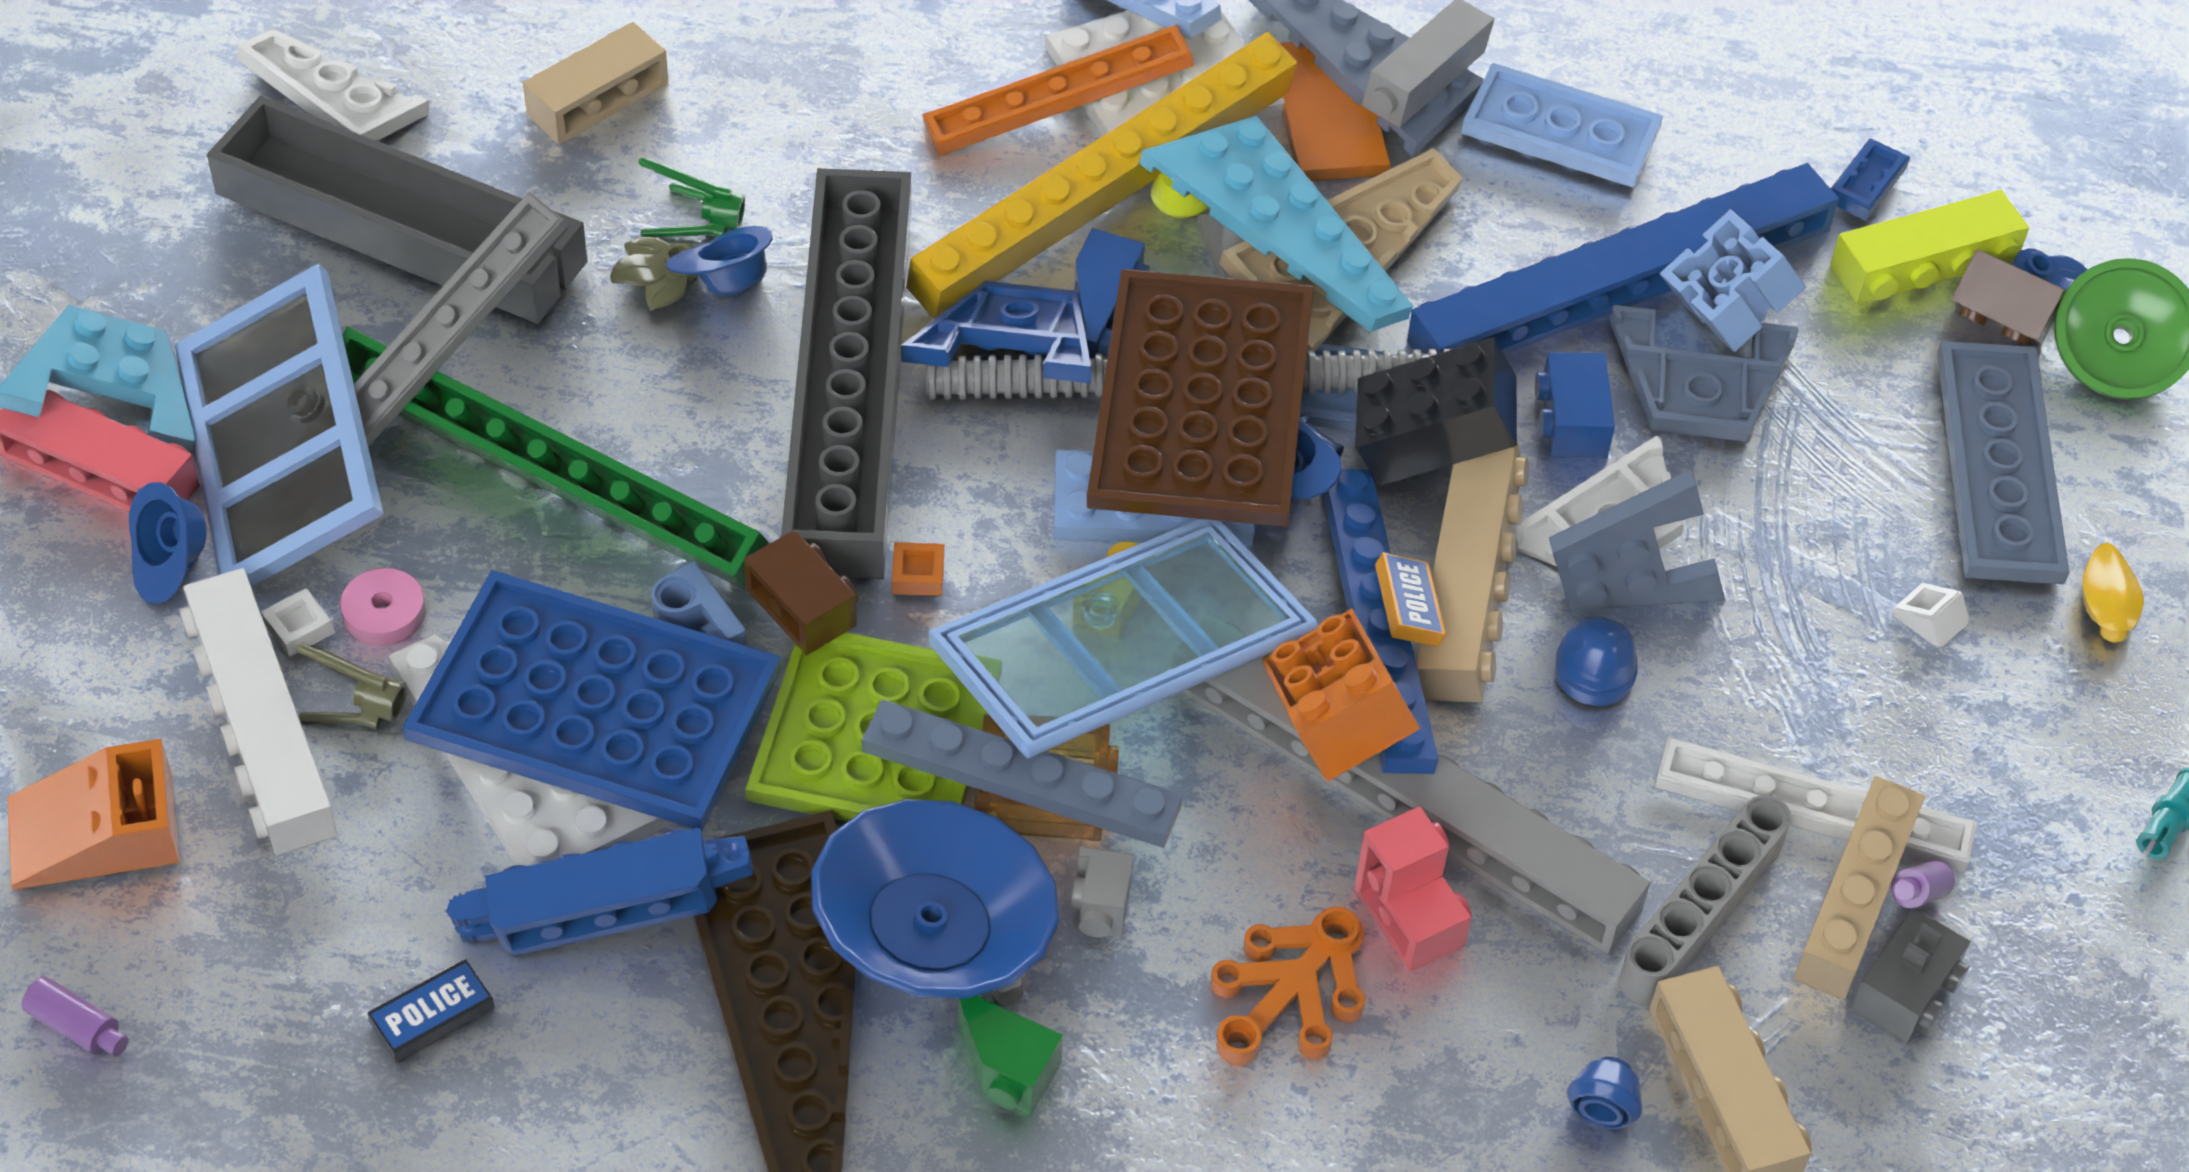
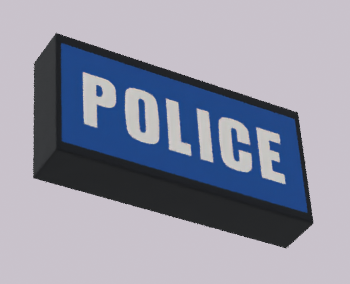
[367,959,495,1063]

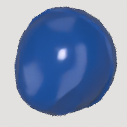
[1555,617,1638,706]

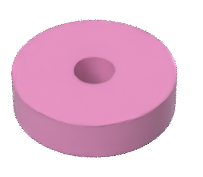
[340,568,426,646]

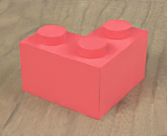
[1354,806,1472,972]

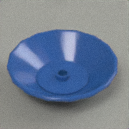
[811,799,1059,999]

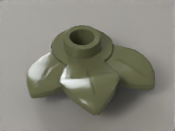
[610,237,698,310]

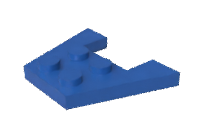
[901,281,1091,384]

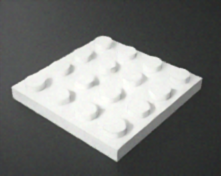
[1045,10,1286,136]

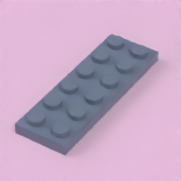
[1937,341,2069,584]

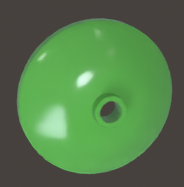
[2054,258,2189,400]

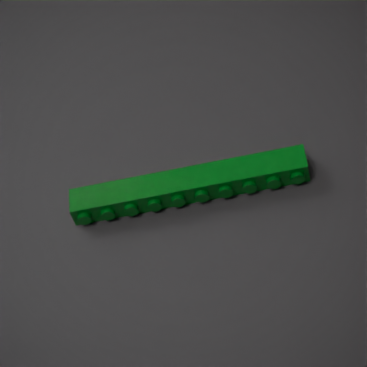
[322,326,770,592]

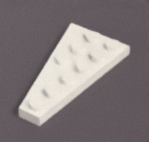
[388,634,673,866]

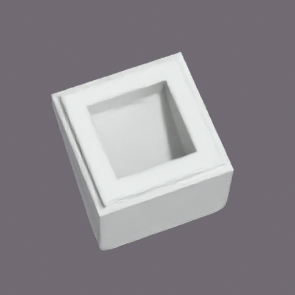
[1892,583,1969,648]

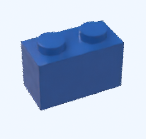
[1535,352,1615,458]

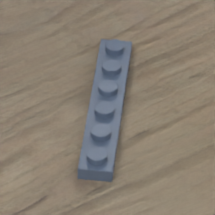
[862,699,1183,848]

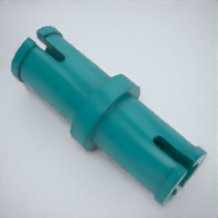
[2136,767,2189,860]

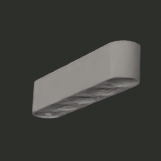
[1619,795,1791,1005]

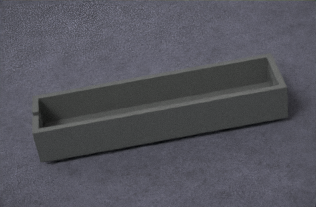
[206,95,588,324]

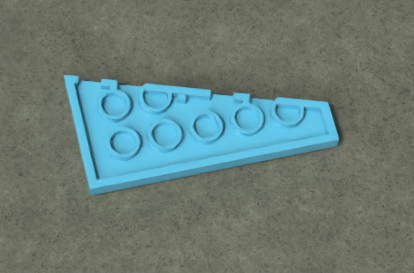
[1139,115,1413,332]

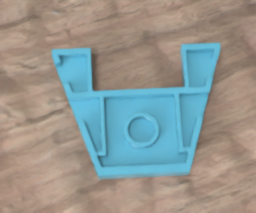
[0,305,195,453]

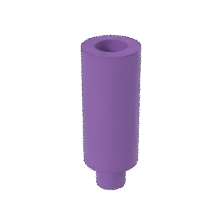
[1891,860,1955,908]
[21,976,129,1056]

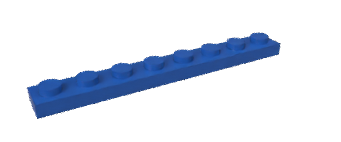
[1322,469,1439,774]

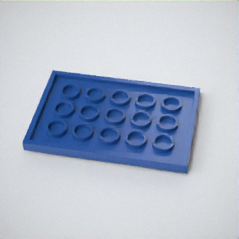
[402,570,782,831]

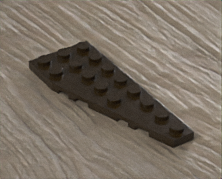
[692,811,856,1172]

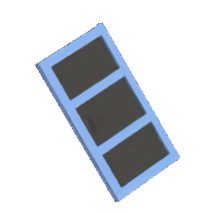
[175,263,384,587]

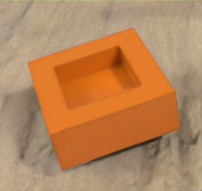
[892,542,945,596]

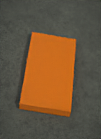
[1280,42,1390,181]

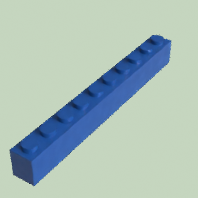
[1407,162,1839,354]

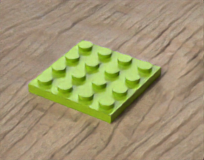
[745,632,1002,822]

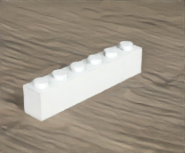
[179,568,338,856]

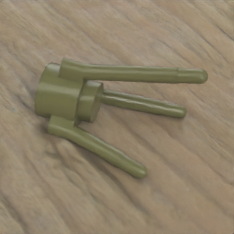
[296,643,407,730]

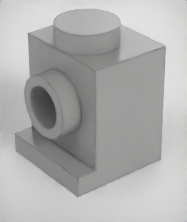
[1071,846,1134,938]

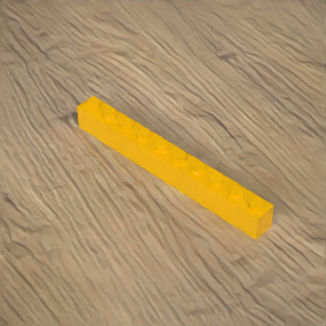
[906,31,1298,319]

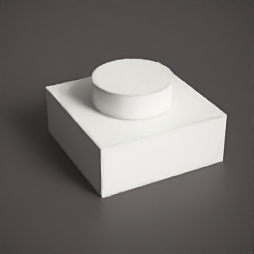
[261,588,335,657]

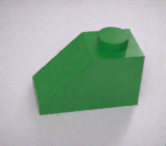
[958,996,1063,1115]

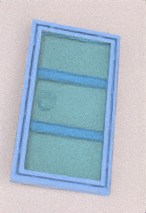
[929,519,1318,759]

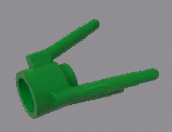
[639,157,746,238]

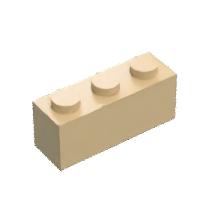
[522,21,669,145]

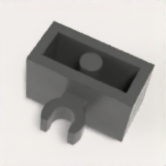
[1850,908,1971,1044]

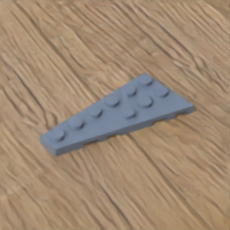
[1248,0,1484,157]

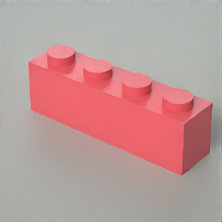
[0,390,200,512]

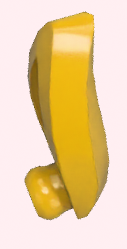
[2083,542,2144,643]

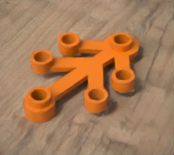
[1210,907,1365,1066]

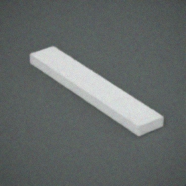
[1654,737,1977,873]

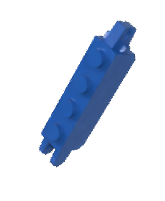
[445,827,753,956]

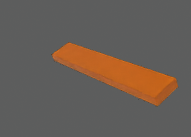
[922,25,1194,156]

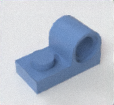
[651,561,747,646]

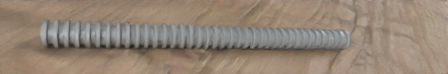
[925,349,1451,400]

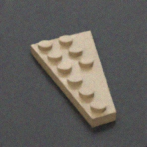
[1219,148,1463,352]

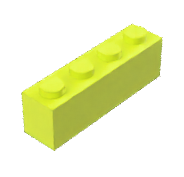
[1830,189,2030,305]

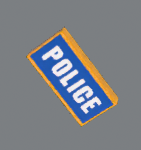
[1375,552,1446,647]

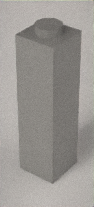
[1362,0,1495,128]

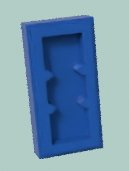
[1831,138,1910,221]

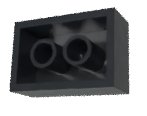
[1355,337,1517,486]

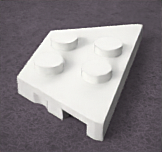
[1511,435,1683,567]

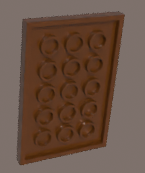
[1087,269,1314,527]

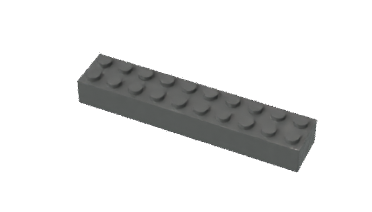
[781,168,912,579]

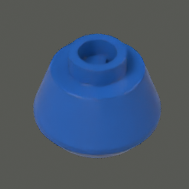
[1567,1056,1642,1129]

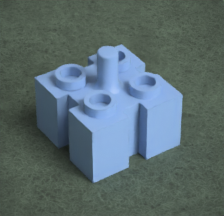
[1659,209,1806,352]

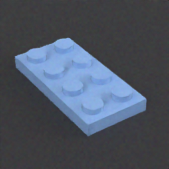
[1461,62,1663,188]
[1054,450,1254,545]

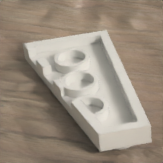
[237,29,429,141]

